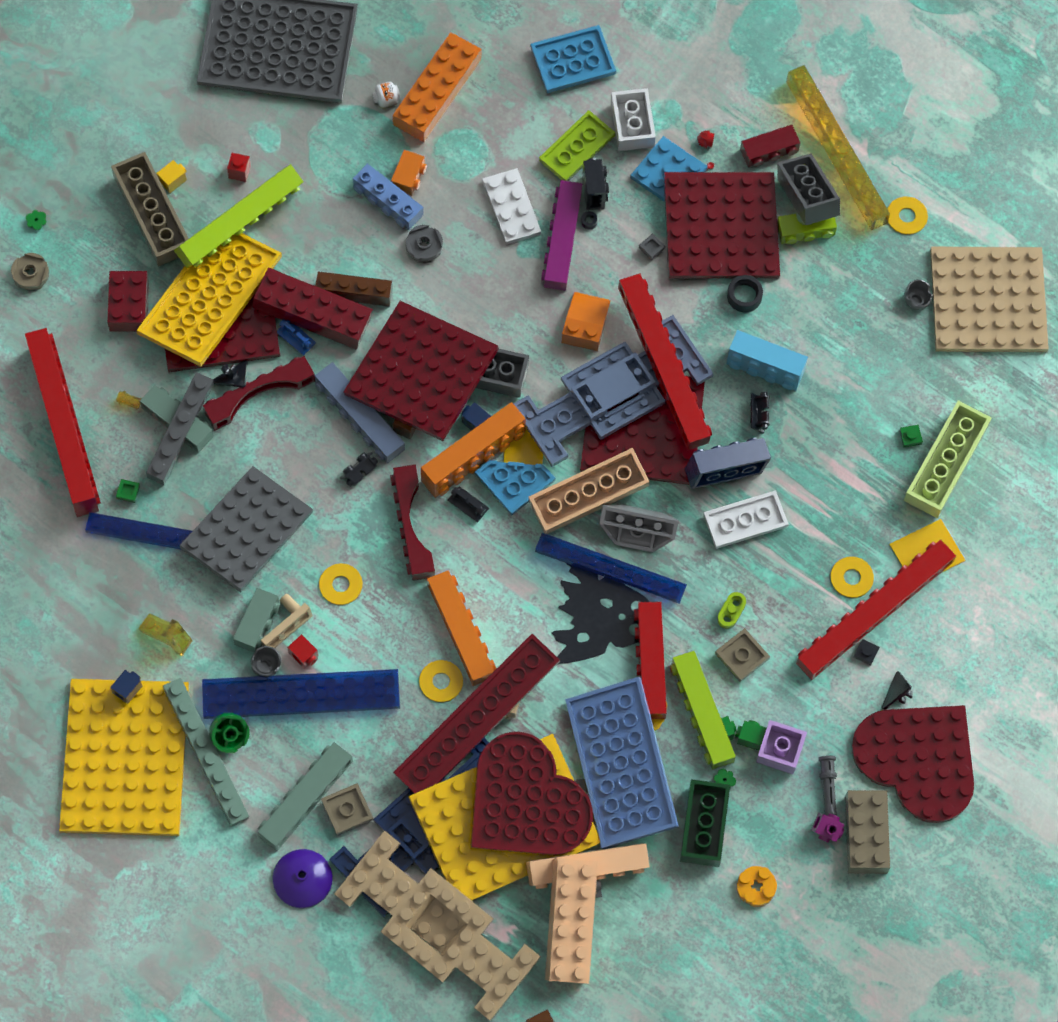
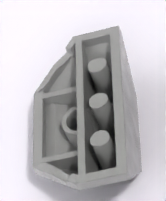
[599,505,679,552]

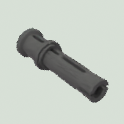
[818,756,837,816]

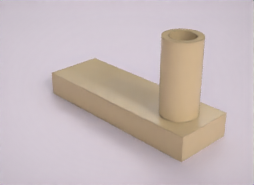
[261,594,313,648]

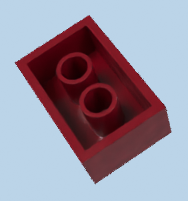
[107,271,149,332]

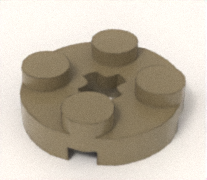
[11,253,50,290]

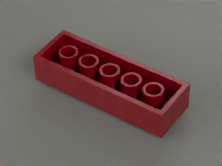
[253,267,373,350]

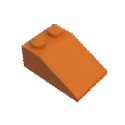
[561,292,611,351]

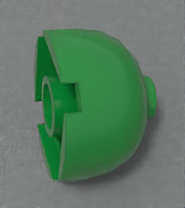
[209,712,250,753]

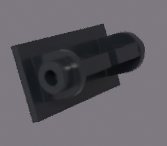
[750,392,770,433]
[340,452,378,487]
[447,486,489,523]

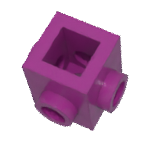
[811,813,844,843]

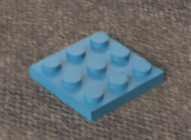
[630,136,708,202]

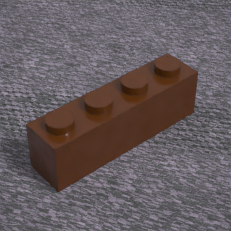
[315,271,393,307]

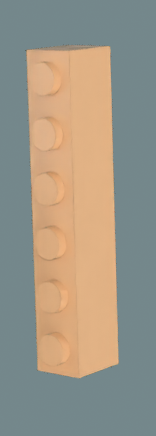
[526,844,650,889]

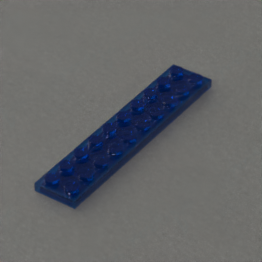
[202,669,400,719]

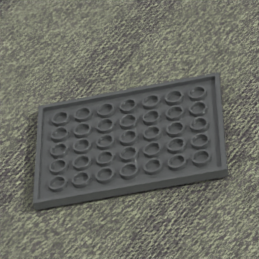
[197,0,358,103]

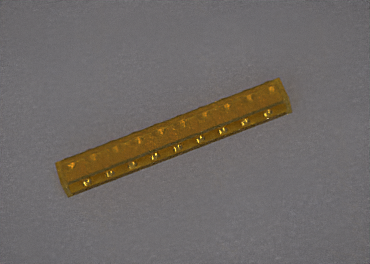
[786,65,890,230]

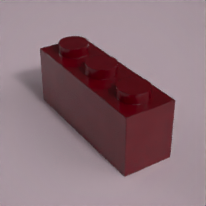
[740,124,801,168]

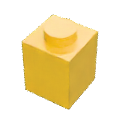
[156,160,187,193]

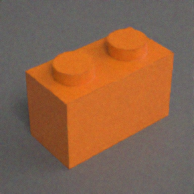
[391,150,427,196]

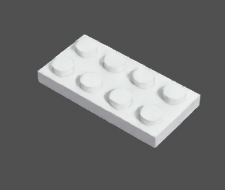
[482,168,541,245]
[703,490,789,549]

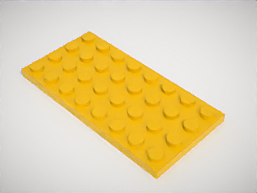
[137,233,282,367]

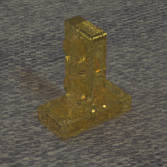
[138,613,193,656]

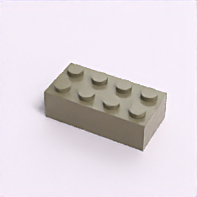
[845,790,890,874]

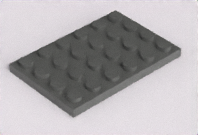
[180,466,313,593]

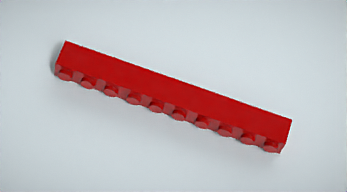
[618,273,712,450]
[796,539,956,680]

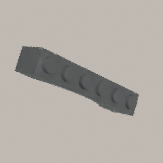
[146,372,214,485]

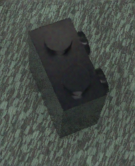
[582,158,609,210]

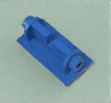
[277,319,316,356]

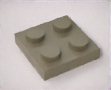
[715,628,770,682]
[321,783,373,836]

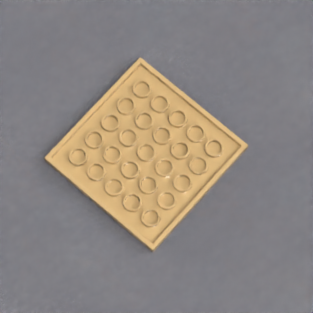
[930,246,1049,352]

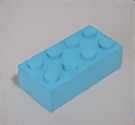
[726,330,808,391]

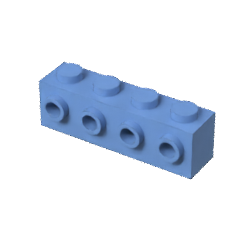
[353,163,424,230]

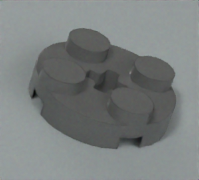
[406,225,443,262]

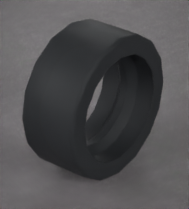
[727,275,763,313]

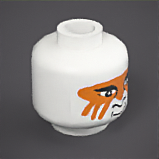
[372,82,400,108]

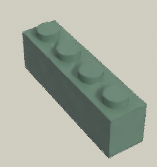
[140,385,213,453]

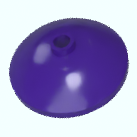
[273,849,333,908]

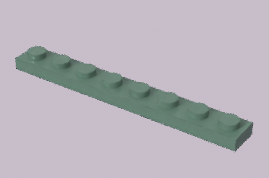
[162,678,249,826]

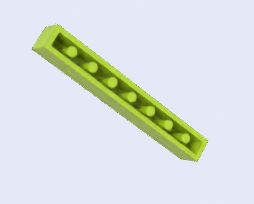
[174,164,303,268]

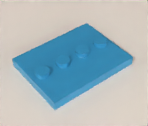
[530,25,616,93]

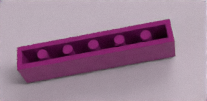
[541,180,583,291]

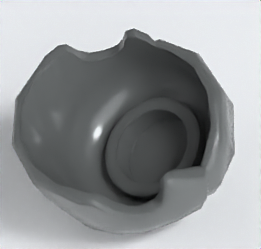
[904,279,933,310]
[250,646,281,678]

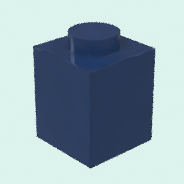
[461,402,491,430]
[110,669,142,704]

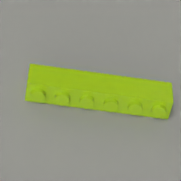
[670,650,736,770]

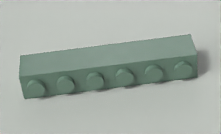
[258,742,353,851]

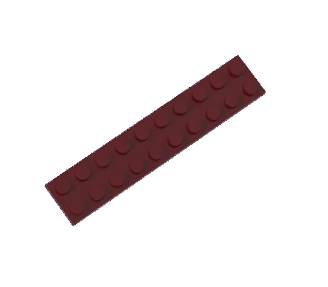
[393,633,560,794]

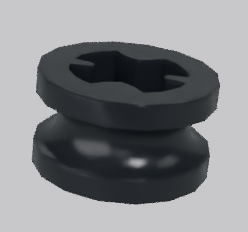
[581,211,598,230]

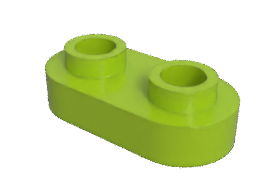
[717,592,746,629]

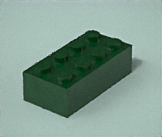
[680,779,730,867]

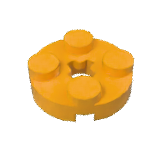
[736,866,777,907]

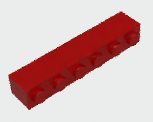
[634,602,667,719]

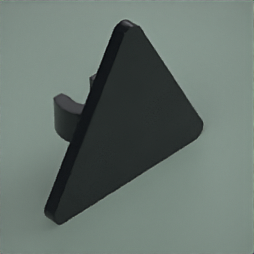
[213,360,248,388]
[882,671,913,710]

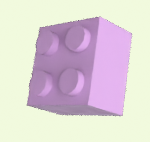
[756,720,807,775]

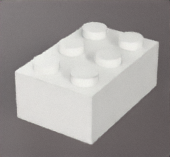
[610,88,656,151]

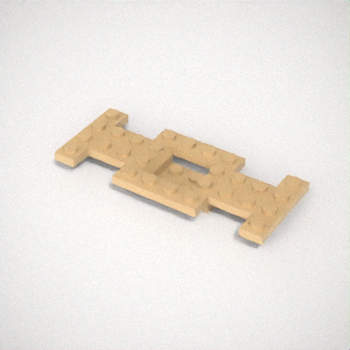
[335,831,541,1021]

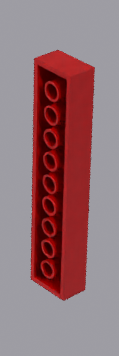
[25,328,101,517]

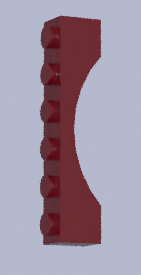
[203,356,315,431]
[390,464,435,581]

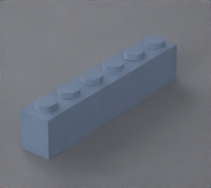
[315,362,405,464]

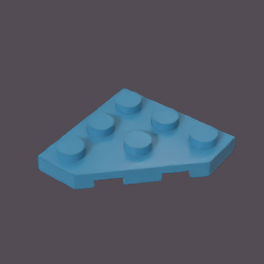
[475,460,556,515]

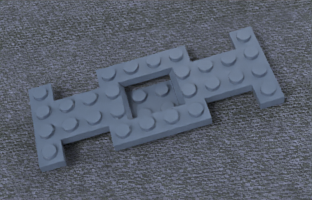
[513,315,713,467]

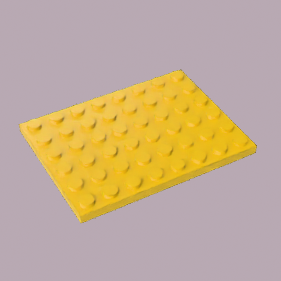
[59,679,189,836]
[408,734,600,901]

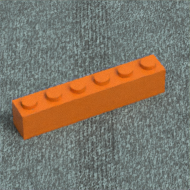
[427,570,496,686]

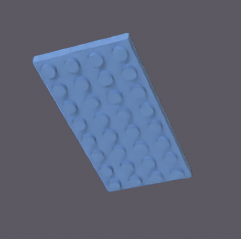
[565,677,679,849]

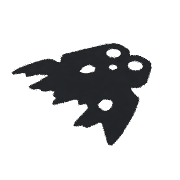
[552,559,649,664]

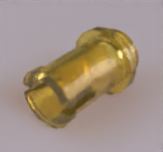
[116,390,142,410]

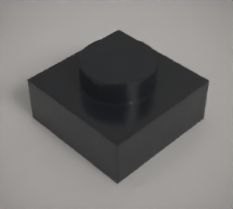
[854,639,880,666]

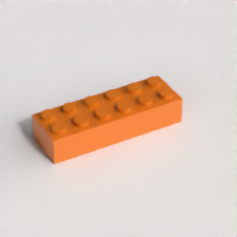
[393,32,482,142]
[421,402,526,498]

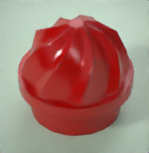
[697,130,715,149]

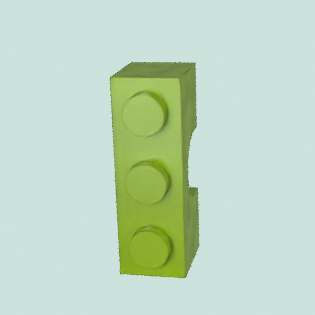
[777,213,837,245]

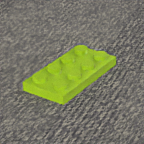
[539,110,616,181]

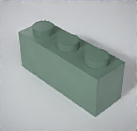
[233,588,281,653]

